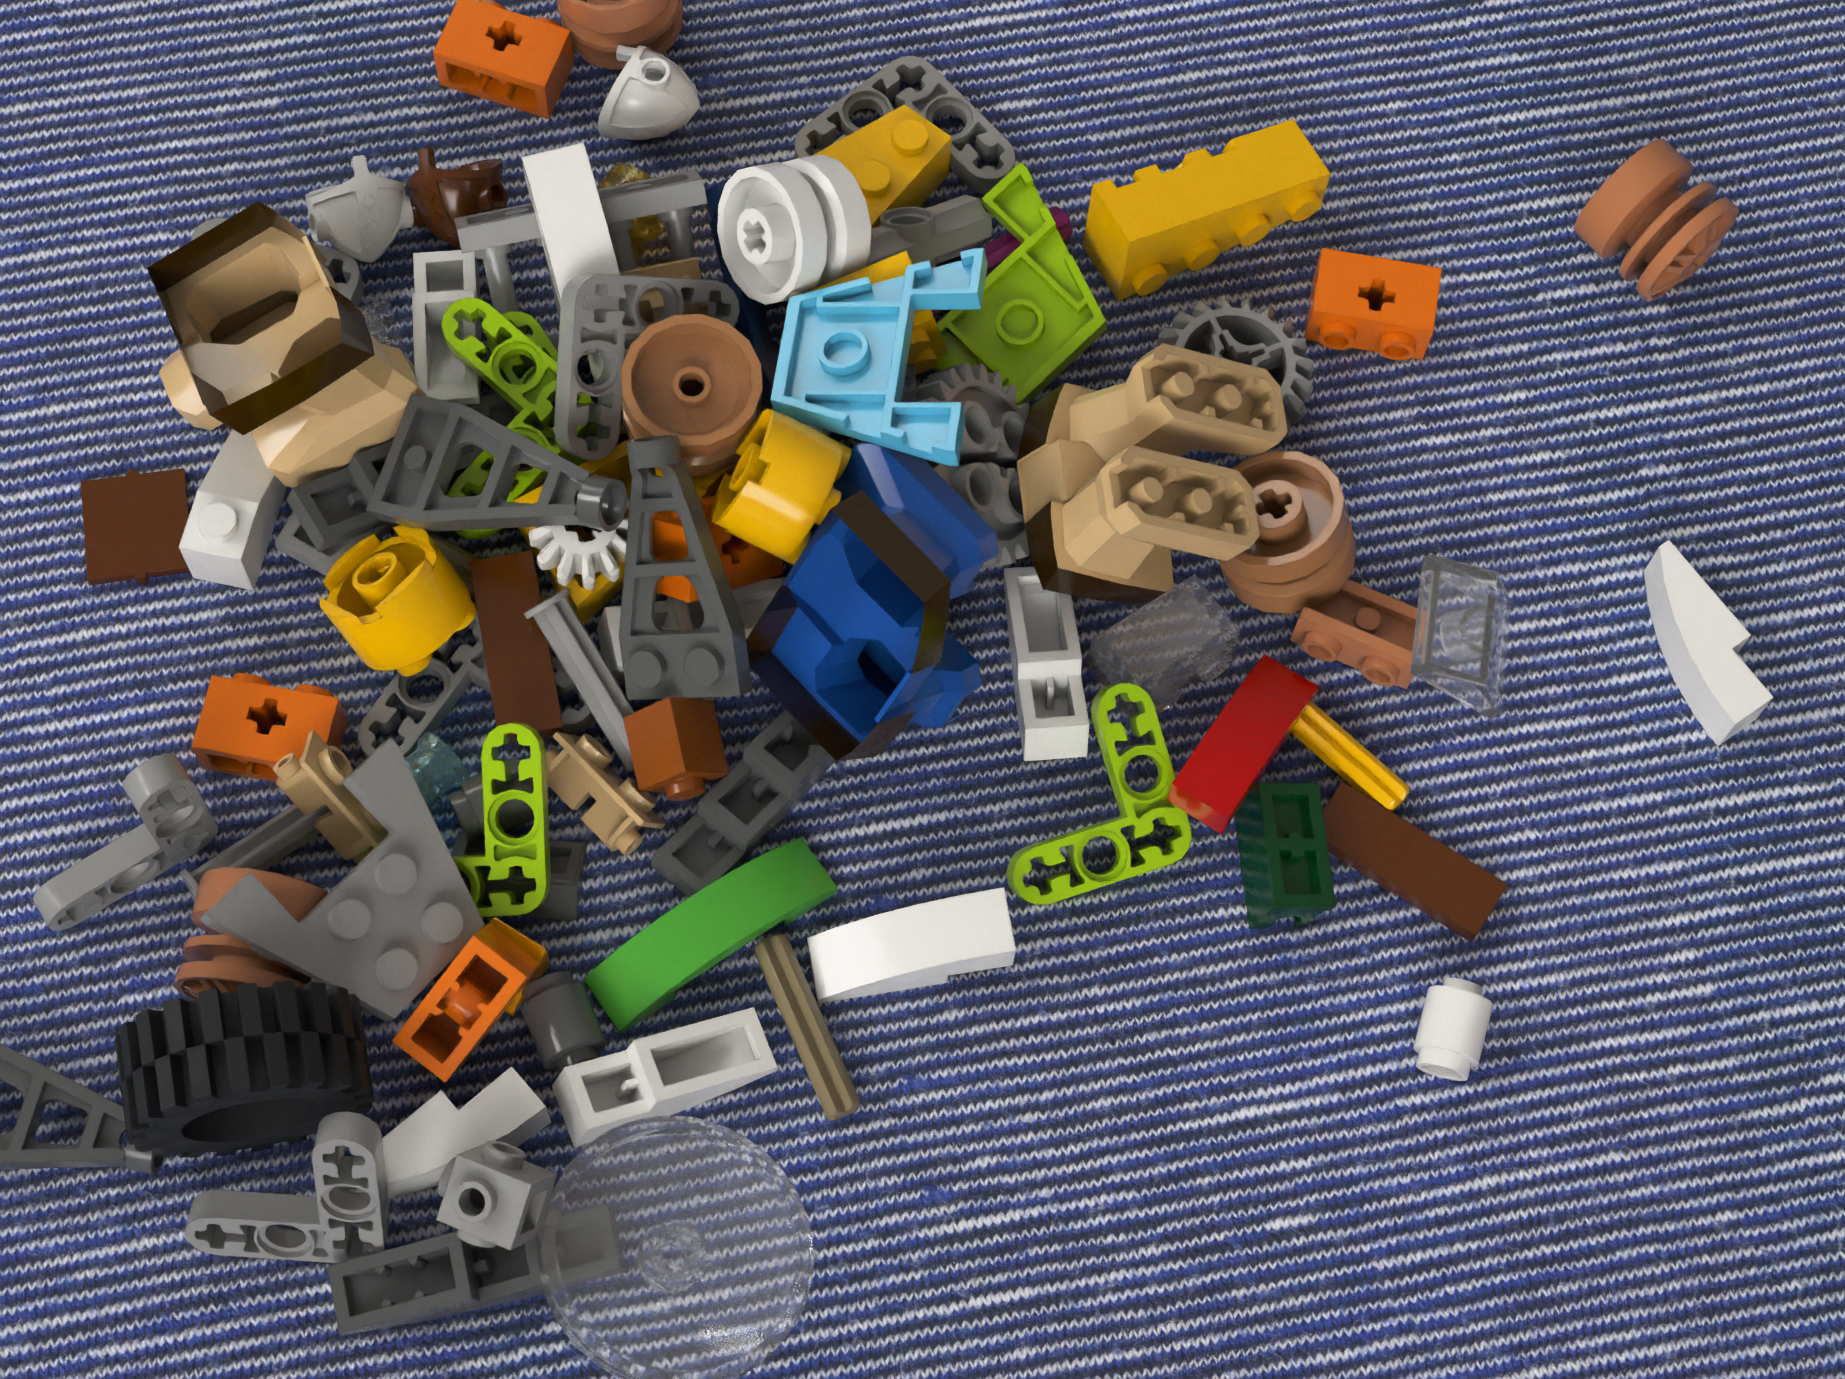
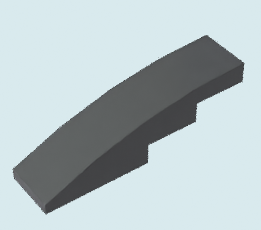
[287,392,536,552]
[651,709,835,898]
[327,1204,625,1336]

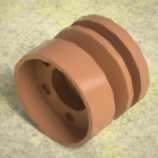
[557,0,683,70]
[1573,138,1739,302]
[173,867,328,1000]

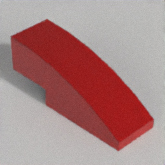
[1167,654,1319,834]

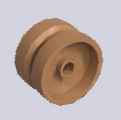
[621,314,763,477]
[1219,450,1357,614]

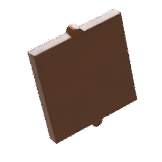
[81,468,190,586]

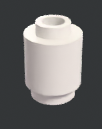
[1413,978,1493,1081]

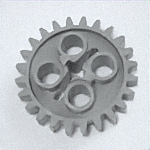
[916,363,1030,569]

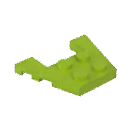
[931,162,1107,405]

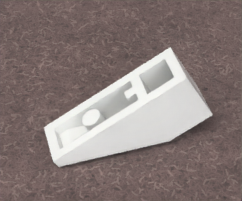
[179,429,287,591]

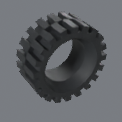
[115,981,375,1158]

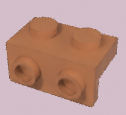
[1290,579,1438,690]

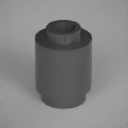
[447,756,550,842]
[521,971,607,1072]

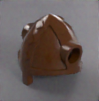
[406,148,507,249]

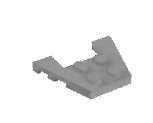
[199,738,485,1022]

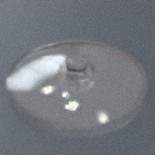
[537,1116,814,1379]

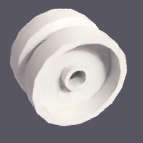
[717,154,871,305]

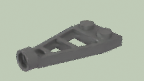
[366,394,627,532]
[619,435,753,700]
[0,1043,166,1175]

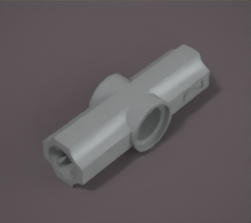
[865,194,992,268]

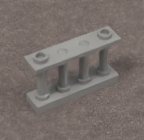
[454,169,716,378]

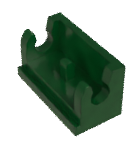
[1235,782,1336,929]

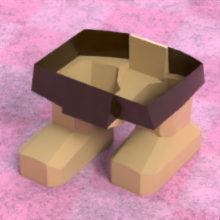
[147,201,428,488]
[1017,343,1288,606]

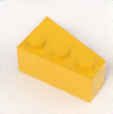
[812,104,952,229]

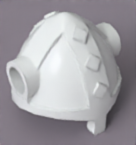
[598,45,700,140]
[305,155,414,263]

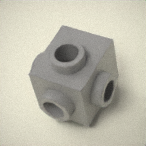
[436,1141,557,1251]

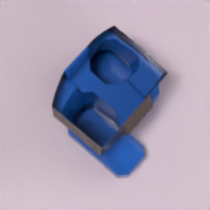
[745,441,999,761]

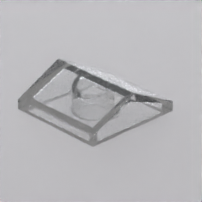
[1410,554,1511,719]

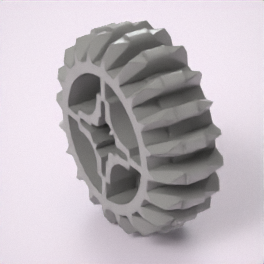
[1157,295,1314,458]

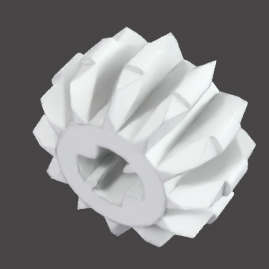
[529,499,630,591]

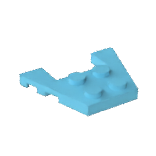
[770,248,988,466]

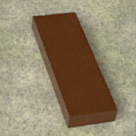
[469,550,565,745]
[1323,781,1508,943]

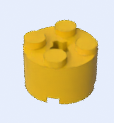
[710,409,852,565]
[319,525,477,677]

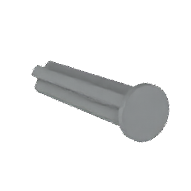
[523,587,636,771]
[179,804,330,898]

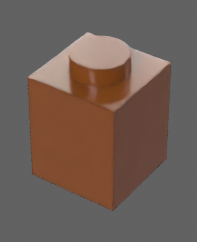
[623,696,729,801]

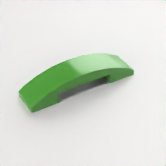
[583,837,838,1035]

